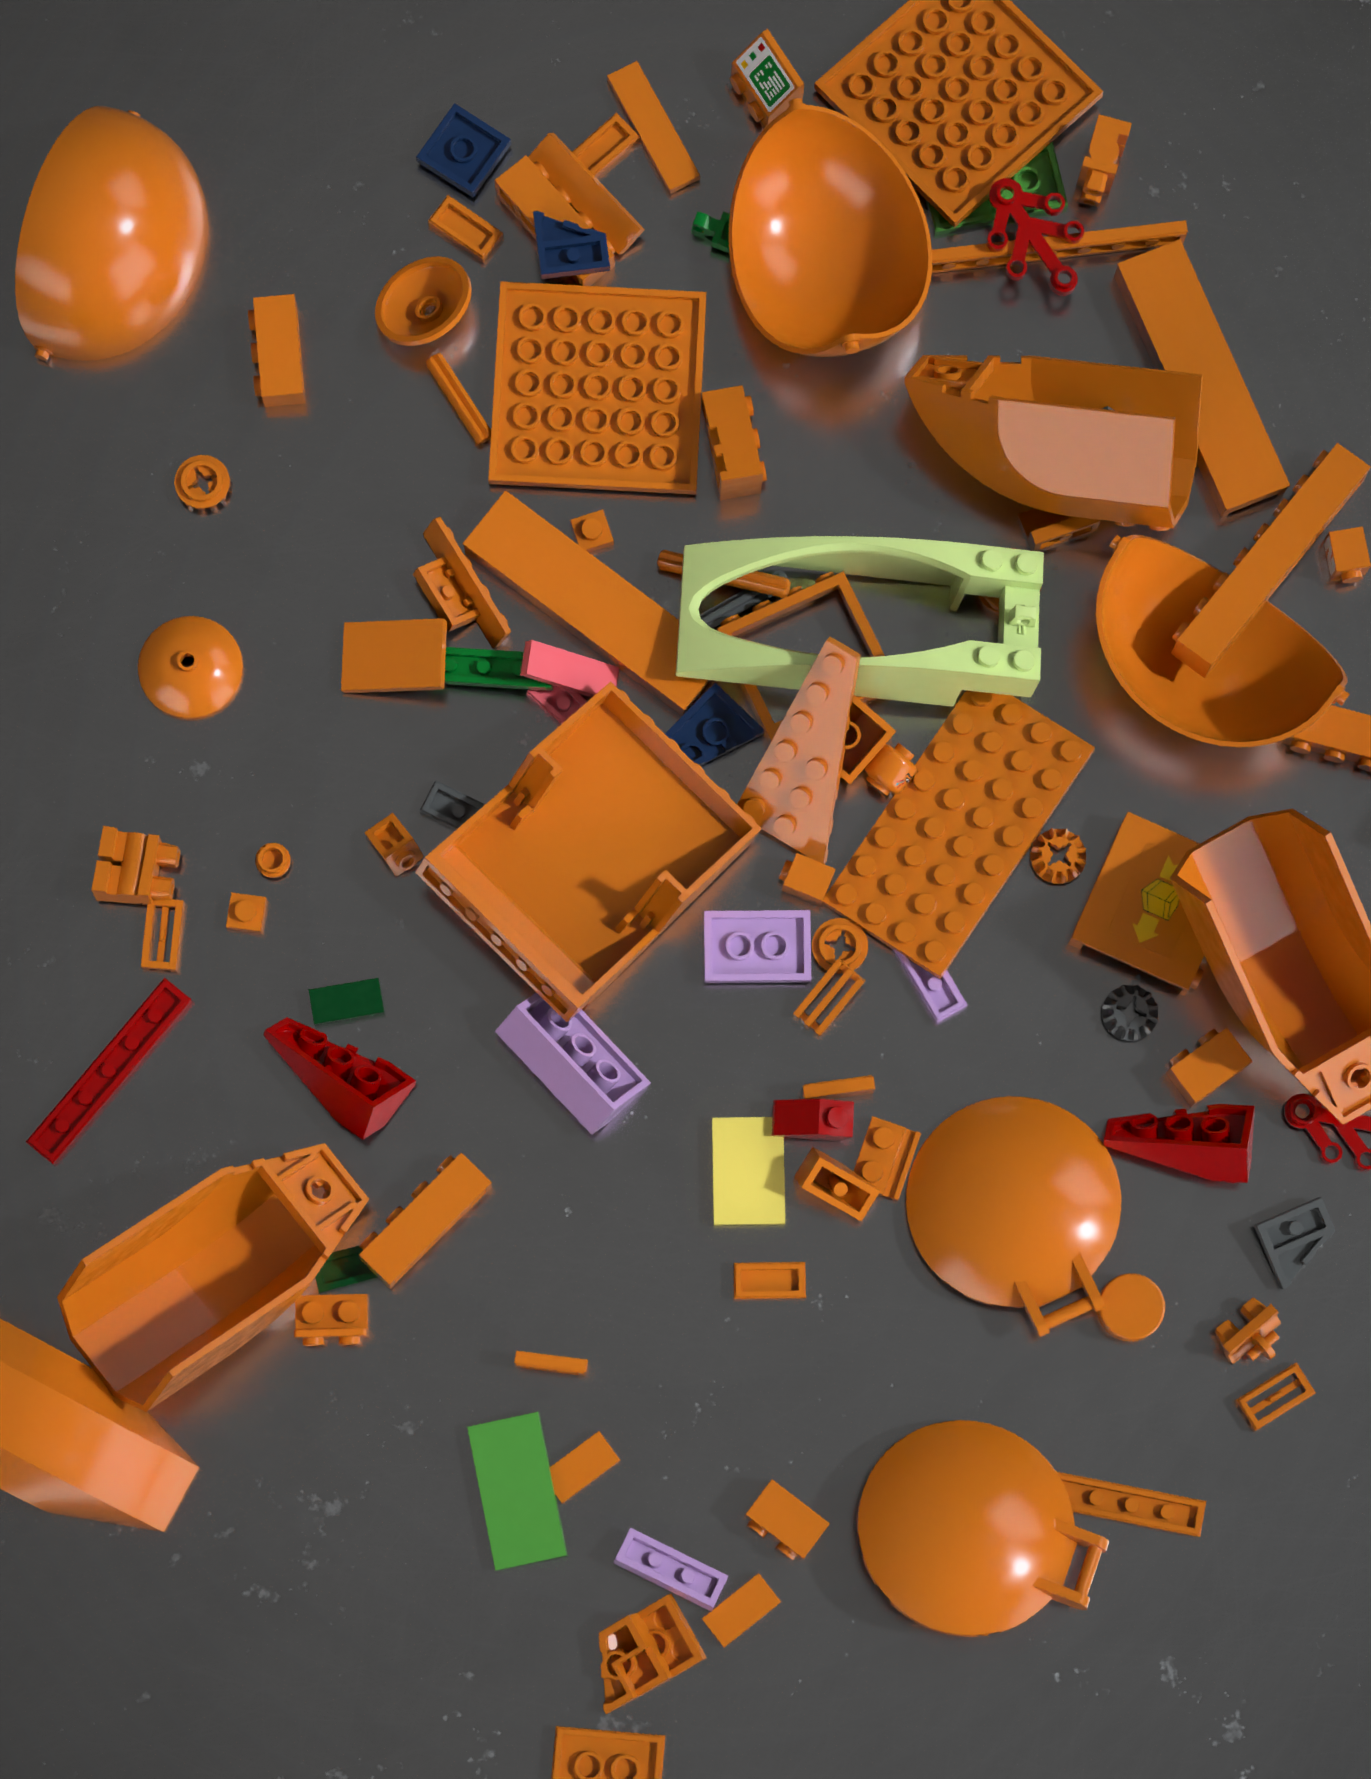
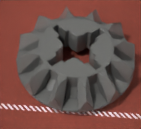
[1102,985,1158,1041]

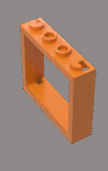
[717,571,885,745]

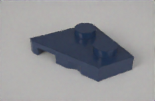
[533,211,610,279]

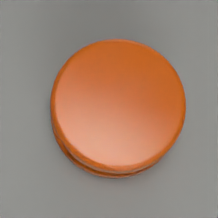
[1096,1273,1165,1342]

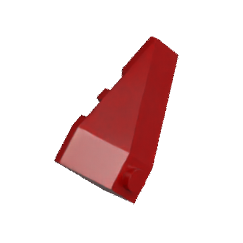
[263,1017,416,1140]
[1103,1104,1255,1183]

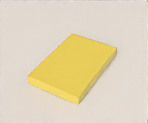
[712,1117,785,1226]

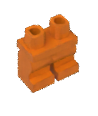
[1076,114,1132,207]
[91,826,181,905]

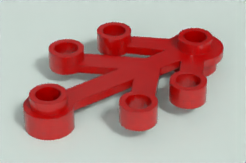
[986,178,1084,296]
[1284,1093,1371,1171]

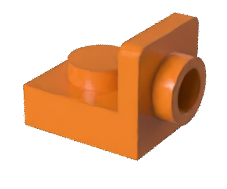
[364,812,424,876]

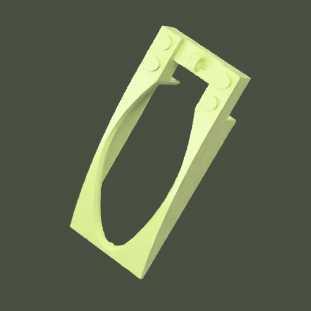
[676,536,1044,707]

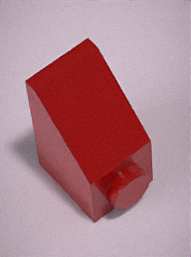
[772,1099,854,1142]

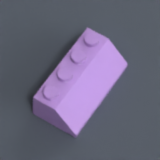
[495,993,651,1135]

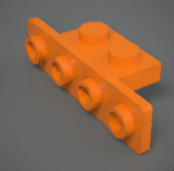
[413,517,511,648]

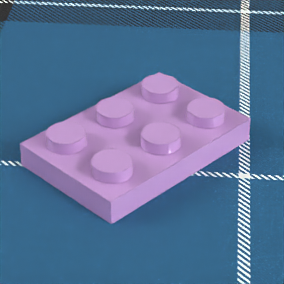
[704,910,811,983]

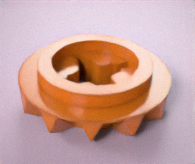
[174,455,231,511]
[1030,828,1086,884]
[812,918,868,974]

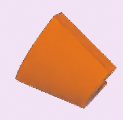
[599,1594,707,1714]

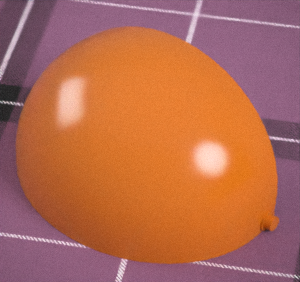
[729,98,932,357]
[15,106,209,361]
[1096,535,1350,748]

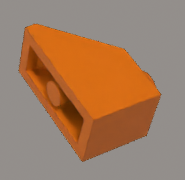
[794,1146,880,1222]

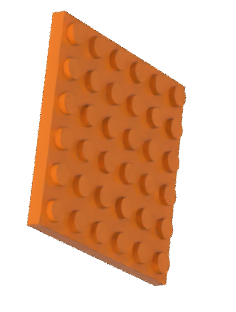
[814,0,1104,228]
[488,281,707,495]

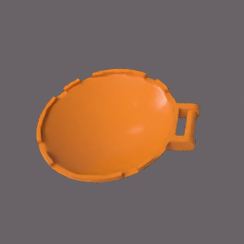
[906,1096,1121,1337]
[857,1420,1109,1637]

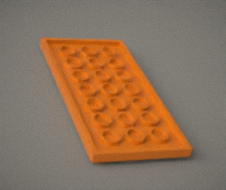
[822,690,1095,979]

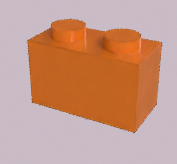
[1166,1027,1253,1107]
[745,1479,830,1561]

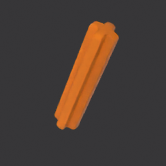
[426,353,491,445]

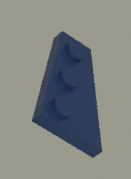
[665,683,764,766]

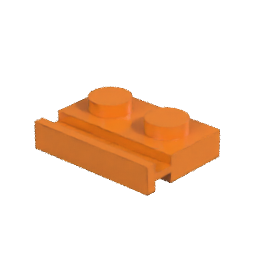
[854,1116,921,1202]

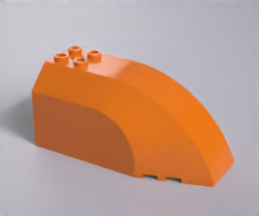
[904,355,1203,531]
[1170,808,1371,1125]
[57,1143,369,1412]
[0,1318,200,1532]

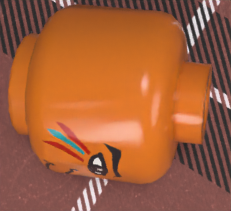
[865,743,917,796]

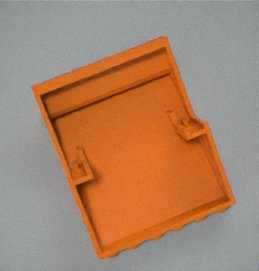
[415,681,761,1022]

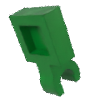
[691,211,730,253]

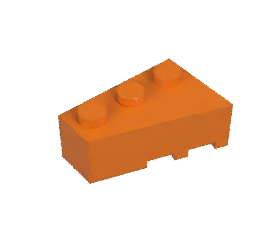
[701,385,767,501]

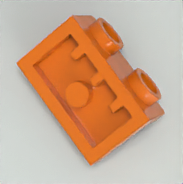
[294,1294,369,1346]

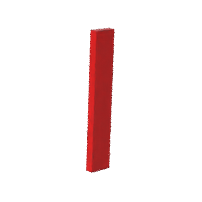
[26,977,193,1166]

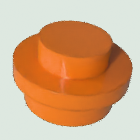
[255,843,291,878]

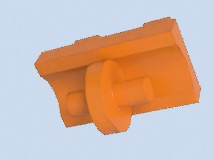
[1215,1297,1281,1365]

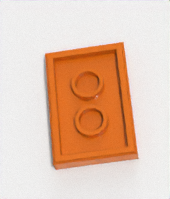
[341,618,447,693]
[551,1726,665,1779]

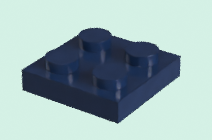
[416,103,511,197]

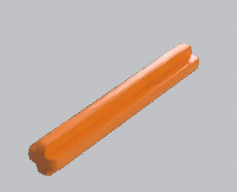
[657,550,791,598]

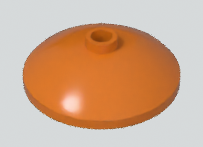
[375,256,472,346]
[138,616,243,719]

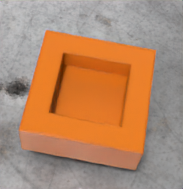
[570,509,614,553]
[226,892,267,934]

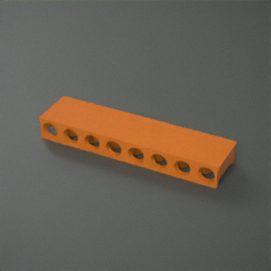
[1114,239,1290,518]
[462,490,710,716]

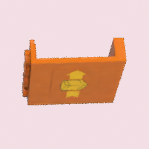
[1068,812,1205,996]

